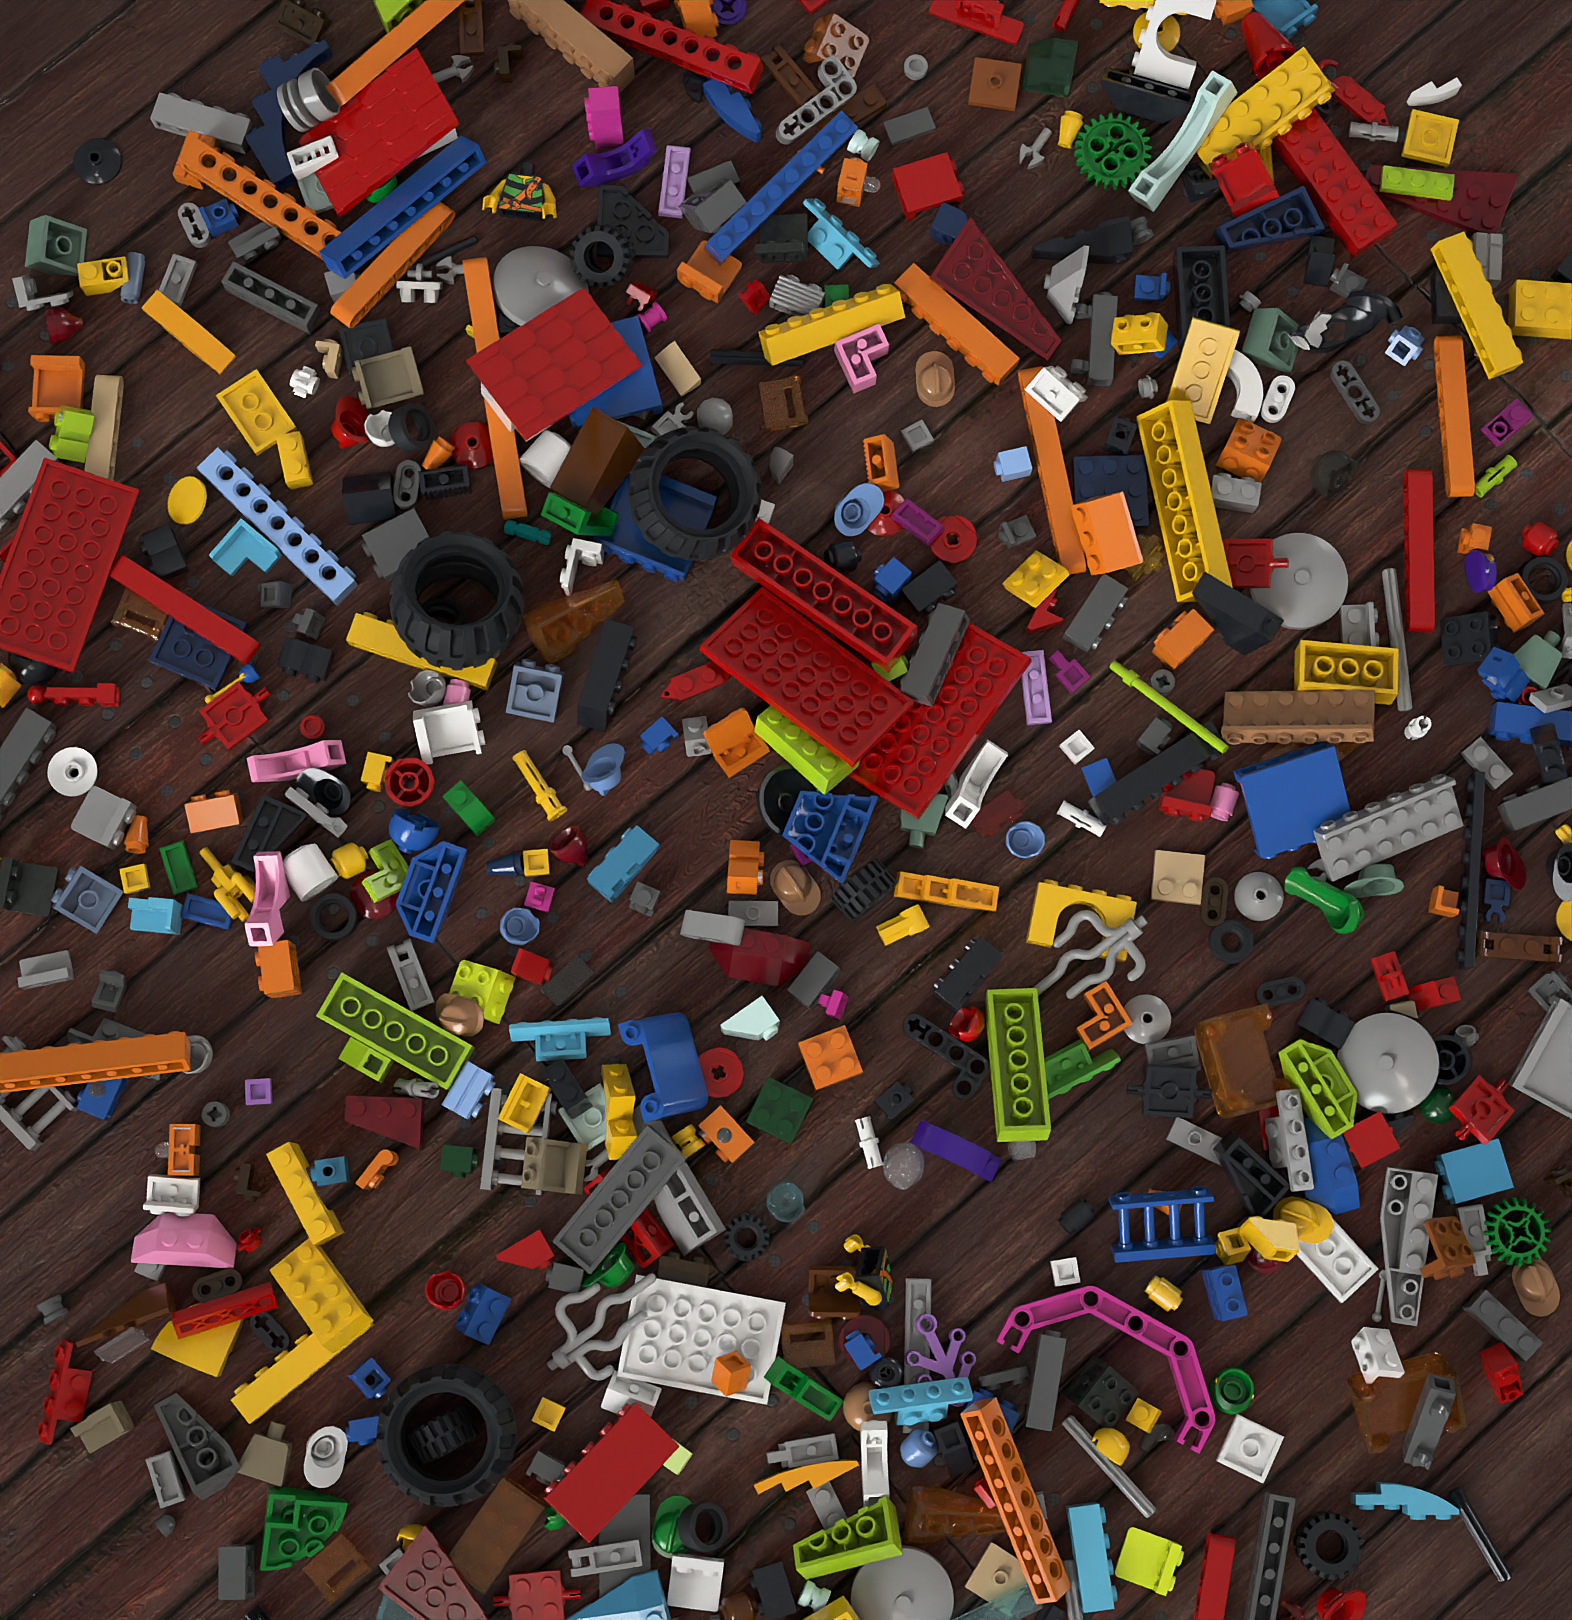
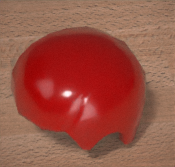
[948,1005,985,1043]
[425,1271,466,1310]

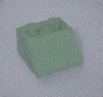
[25,215,87,276]
[1241,308,1300,373]

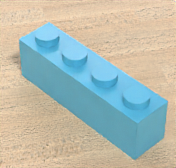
[1066,1502,1118,1613]

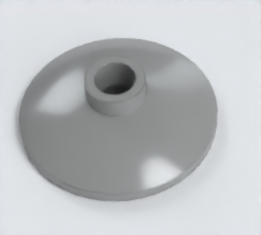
[1234,872,1284,921]
[1124,994,1171,1044]

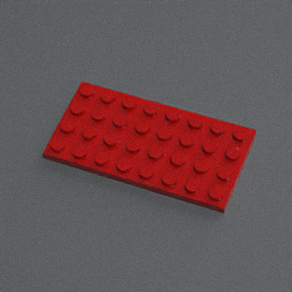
[0,458,140,673]
[699,587,914,768]
[848,623,1032,820]

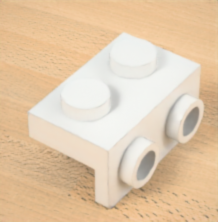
[143,1174,200,1216]
[1351,1327,1405,1384]

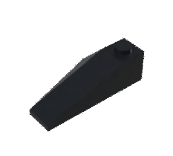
[1031,216,1133,265]

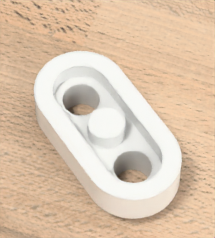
[1260,375,1295,423]

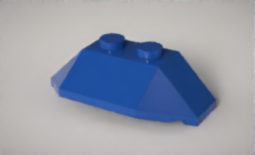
[395,841,467,943]
[1304,1117,1360,1215]

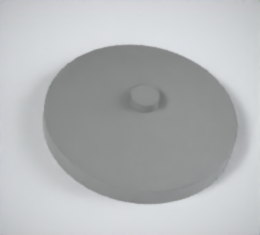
[492,246,589,326]
[1250,533,1348,630]
[1337,1013,1440,1113]
[851,1546,954,1620]

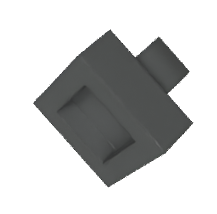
[292,608,325,640]

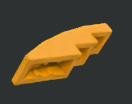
[142,290,236,375]
[894,871,999,911]
[754,1459,859,1494]

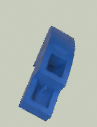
[703,58,763,143]

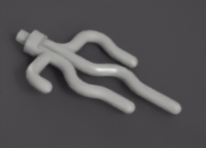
[1033,910,1148,999]
[547,1273,657,1380]

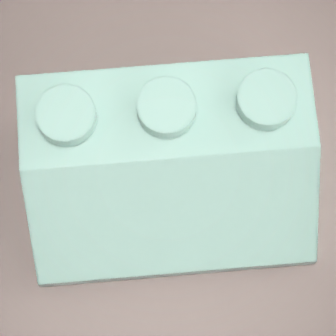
[720,996,780,1041]

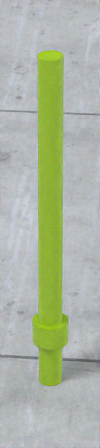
[1109,660,1229,754]

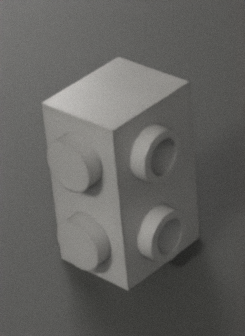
[1209,473,1262,513]

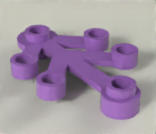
[905,1314,976,1407]

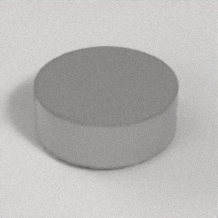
[904,54,928,80]

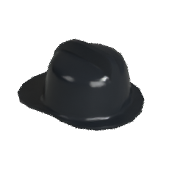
[296,768,352,815]
[1545,842,1572,901]

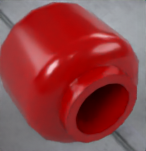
[1521,521,1559,557]

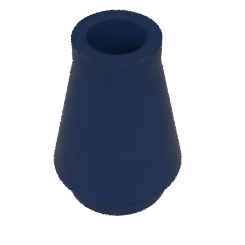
[487,852,524,876]

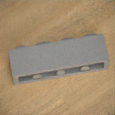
[150,92,254,154]
[0,440,61,532]

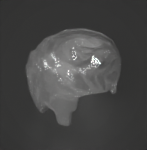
[883,1142,925,1190]

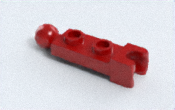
[27,683,120,707]

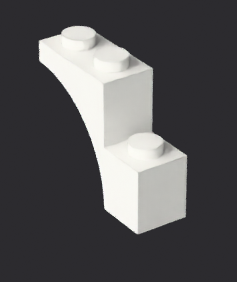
[945,739,1008,828]

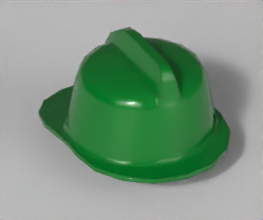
[581,1243,634,1287]
[652,1496,697,1558]

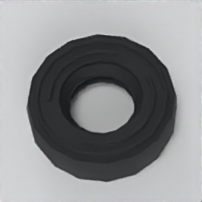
[1208,920,1253,964]

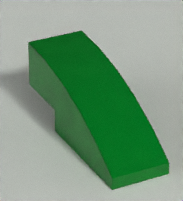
[764,1356,844,1422]

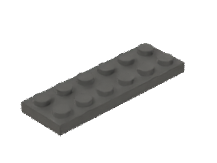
[552,1125,688,1275]

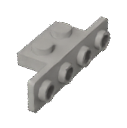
[1265,1089,1314,1192]

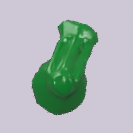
[1284,867,1365,934]

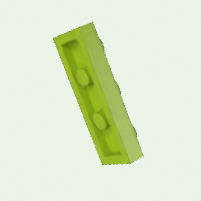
[1379,166,1455,201]

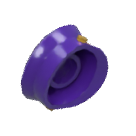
[1464,549,1496,593]

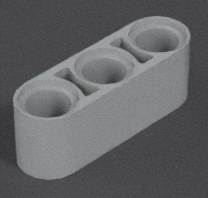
[680,910,746,946]

